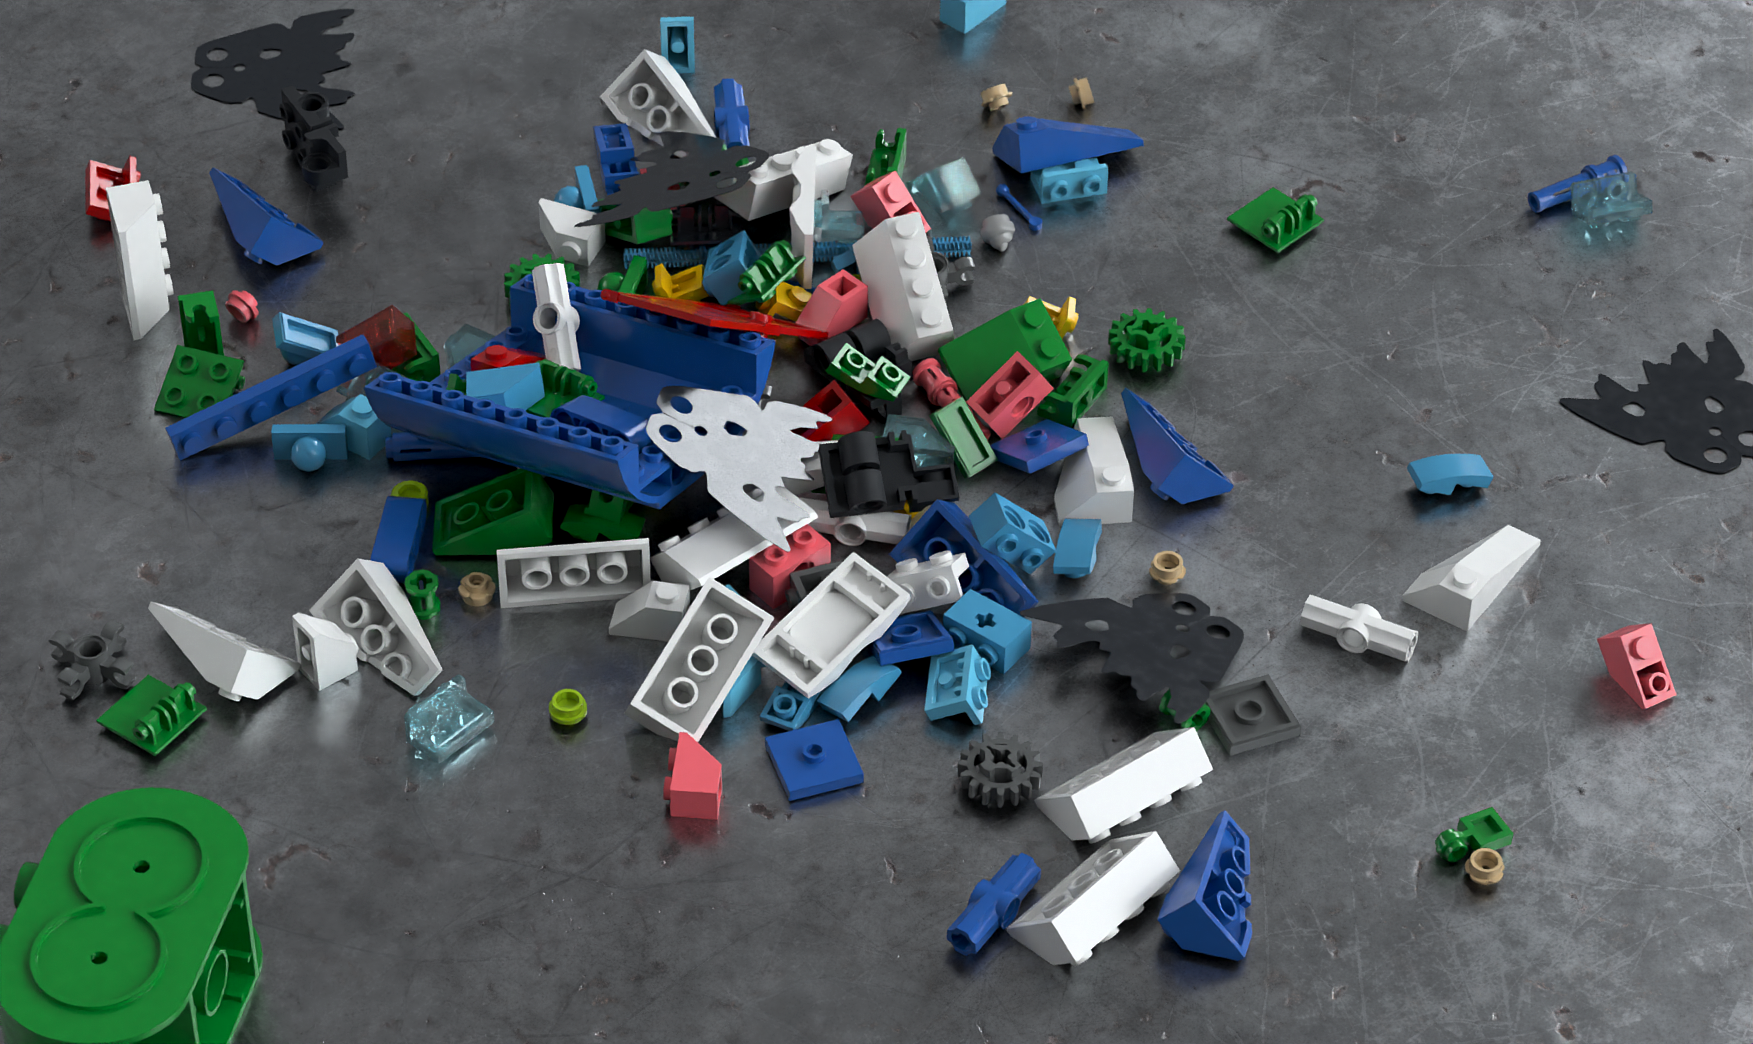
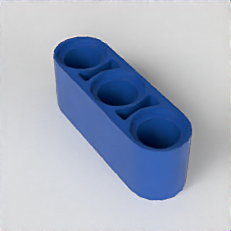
[550,395,654,454]
[370,496,427,584]

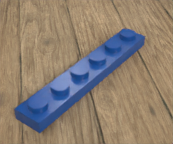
[165,334,377,461]

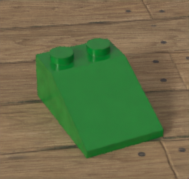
[937,298,1072,411]
[432,468,554,555]

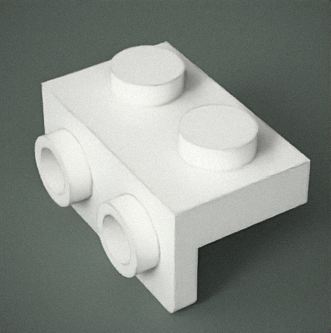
[887,551,969,614]

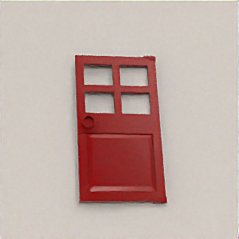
[600,289,829,339]

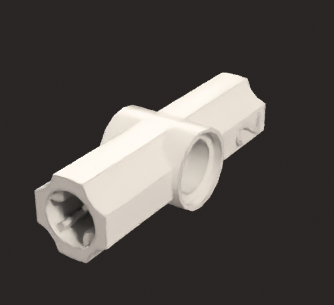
[532,263,581,372]
[800,498,911,546]
[1300,595,1418,662]

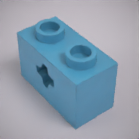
[943,589,1032,674]

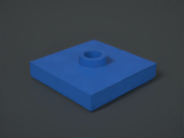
[990,419,1089,474]
[867,610,954,666]
[765,719,864,801]

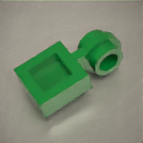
[1435,807,1514,862]

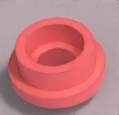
[225,290,259,323]

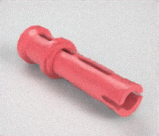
[913,358,990,440]

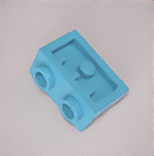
[1031,158,1109,204]
[924,644,991,725]

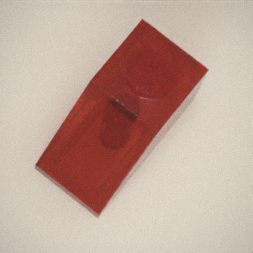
[336,305,417,371]

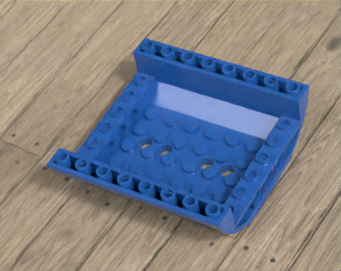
[364,273,775,509]

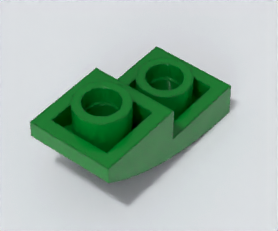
[826,343,910,401]
[560,504,646,543]

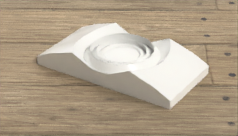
[790,145,816,289]
[752,552,911,698]

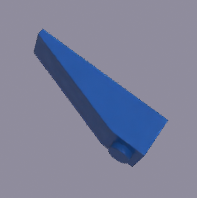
[992,116,1144,173]
[209,167,324,265]
[1121,388,1234,504]
[889,499,1039,618]
[1157,810,1252,961]

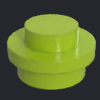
[549,689,587,725]

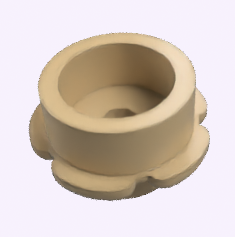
[1069,77,1094,109]
[980,84,1012,111]
[1149,551,1186,585]
[458,572,496,607]
[1465,848,1504,885]

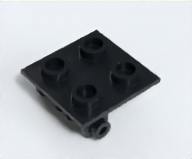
[671,204,740,250]

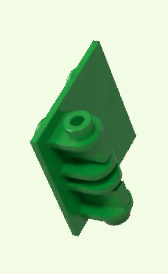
[1227,187,1324,253]
[719,240,806,306]
[154,345,245,418]
[526,359,605,418]
[96,674,207,756]

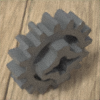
[958,732,1043,808]

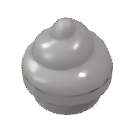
[980,214,1015,252]

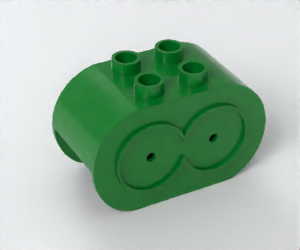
[0,787,263,1044]

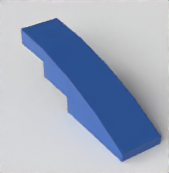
[593,123,639,197]

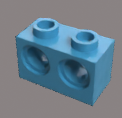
[702,231,761,305]
[969,492,1056,574]

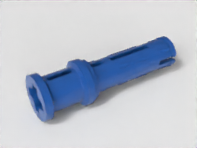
[1528,155,1628,213]

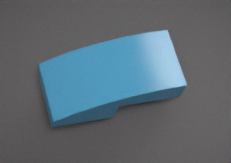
[1407,454,1493,495]
[1053,519,1102,578]
[817,656,902,722]
[759,681,830,731]

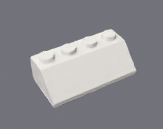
[715,139,853,221]
[106,180,174,340]
[852,212,954,361]
[650,487,818,590]
[496,538,651,608]
[624,577,775,742]
[1034,727,1213,844]
[1006,831,1180,966]

